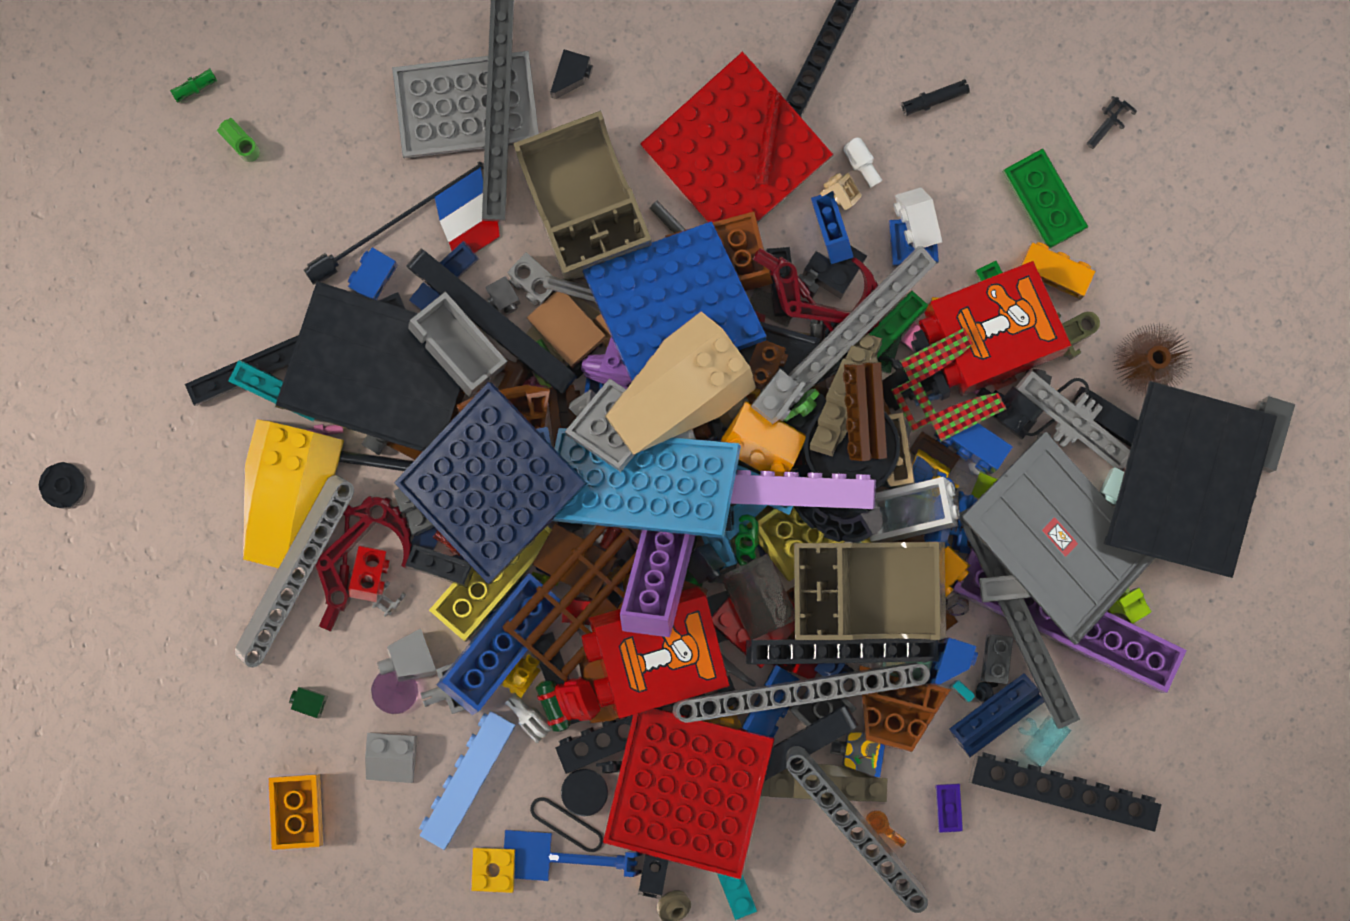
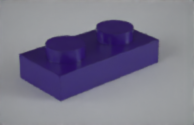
[935,783,963,833]

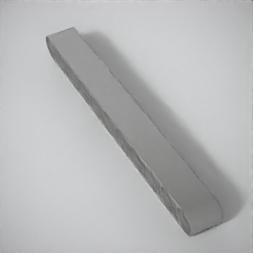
[673,662,930,722]

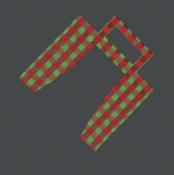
[892,328,1006,441]

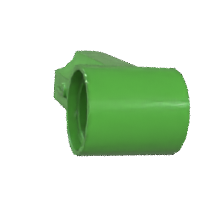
[217,118,260,162]

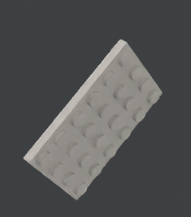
[392,51,539,158]

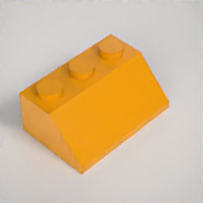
[721,401,806,476]

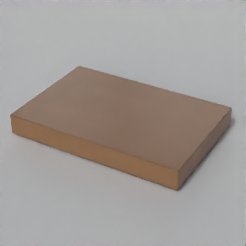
[526,291,607,368]

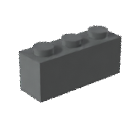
[1256,396,1295,473]

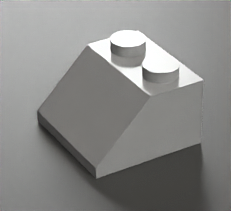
[365,732,417,783]

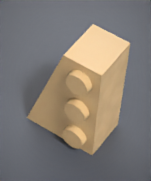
[888,413,915,488]

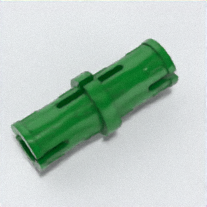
[170,68,217,103]

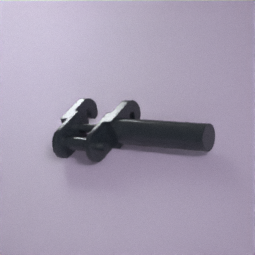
[1087,96,1137,149]

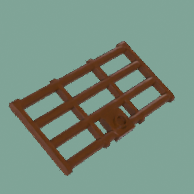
[502,525,640,682]

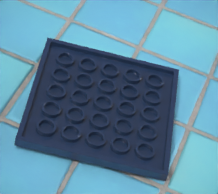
[394,382,587,584]

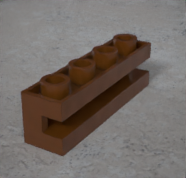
[843,362,887,461]
[548,384,581,448]

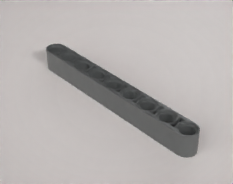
[786,746,928,913]

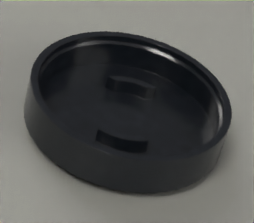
[805,411,900,490]

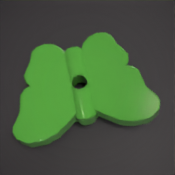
[784,389,819,422]

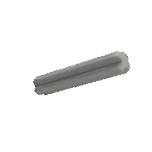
[543,276,596,302]

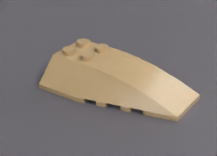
[605,312,756,455]

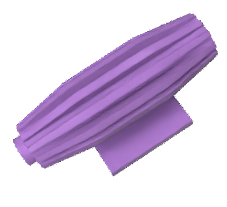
[581,337,632,389]

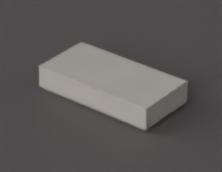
[979,575,1030,602]

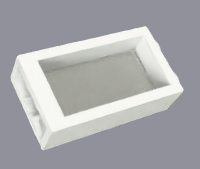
[870,477,960,543]

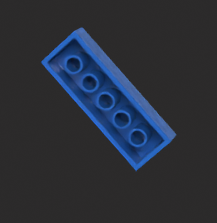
[436,573,561,715]

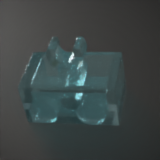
[1018,715,1072,767]

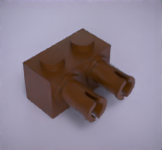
[749,341,788,390]

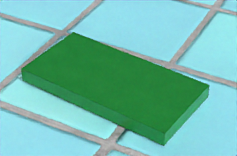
[1002,148,1088,249]

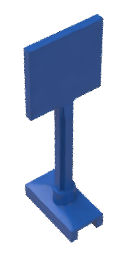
[504,830,643,881]

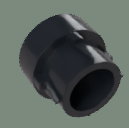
[995,386,1043,434]

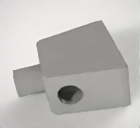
[377,629,436,681]

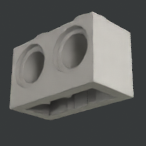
[507,252,556,305]

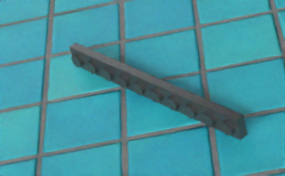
[482,0,514,222]
[959,508,1080,729]

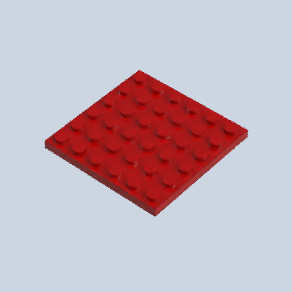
[640,51,834,223]
[603,708,775,879]

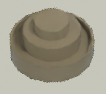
[656,890,691,921]

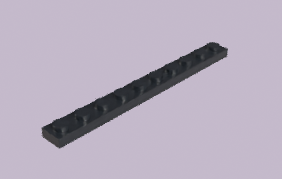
[185,292,406,406]

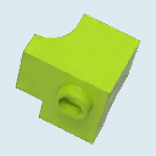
[1107,588,1152,624]

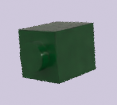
[289,687,328,719]

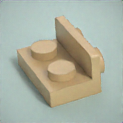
[820,172,862,210]

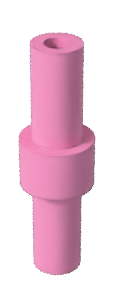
[303,424,344,435]

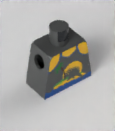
[830,732,885,778]

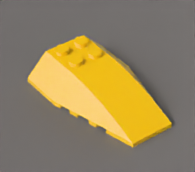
[243,419,344,568]

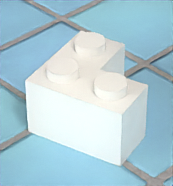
[894,187,942,249]

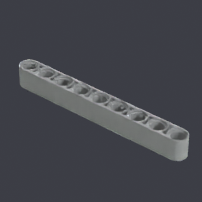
[235,475,354,668]

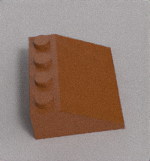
[665,212,773,291]

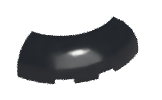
[794,506,883,543]

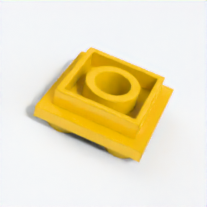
[471,848,515,893]

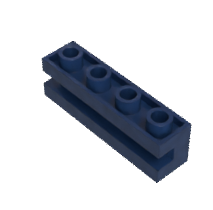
[949,673,1044,758]

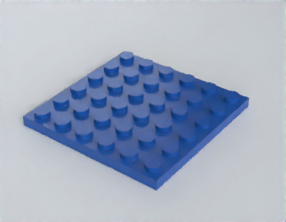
[583,221,766,381]

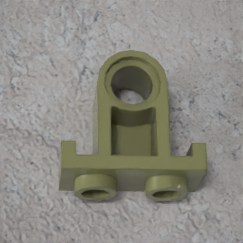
[1057,311,1100,360]

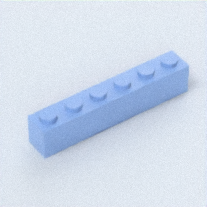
[419,711,516,850]

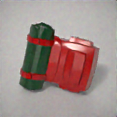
[536,677,601,732]

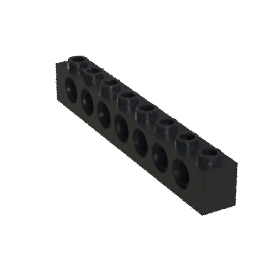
[746,638,939,664]
[555,675,737,774]
[968,752,1162,832]

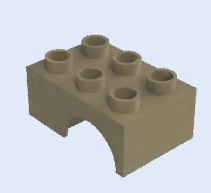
[513,110,652,281]
[794,542,946,640]

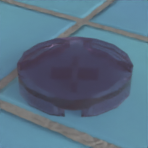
[371,671,418,714]

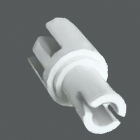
[843,137,882,188]
[505,693,552,743]

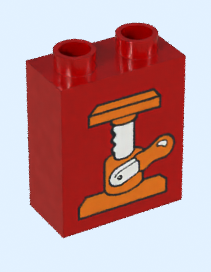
[919,261,1071,397]
[581,586,729,719]

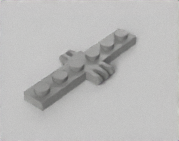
[1015,370,1130,471]

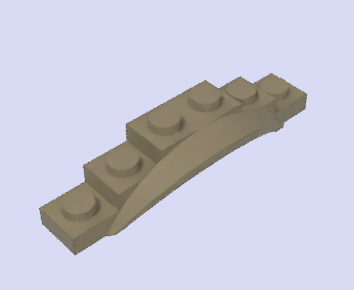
[810,334,882,456]
[761,764,888,802]

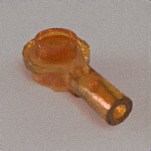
[865,810,907,848]

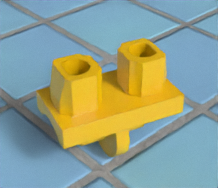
[502,655,541,698]

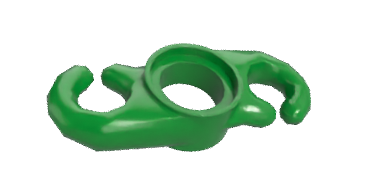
[735,514,759,568]

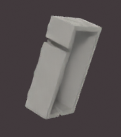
[408,292,507,397]

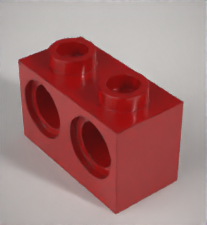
[349,546,390,602]

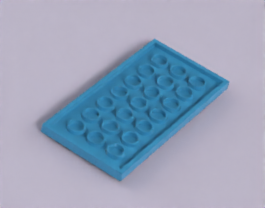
[552,428,741,538]

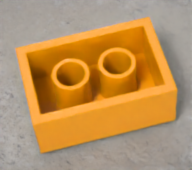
[268,774,323,850]

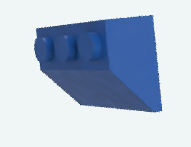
[926,637,978,685]
[741,665,801,738]

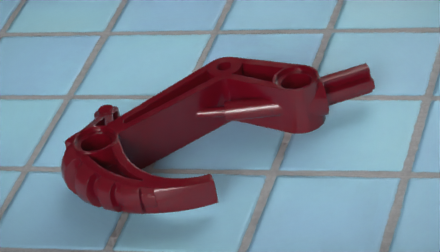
[753,248,880,334]
[315,496,412,632]

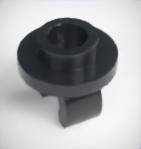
[976,681,998,704]

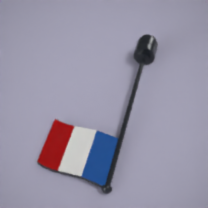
[303,162,500,285]

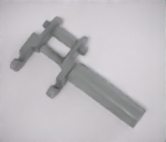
[349,569,406,617]

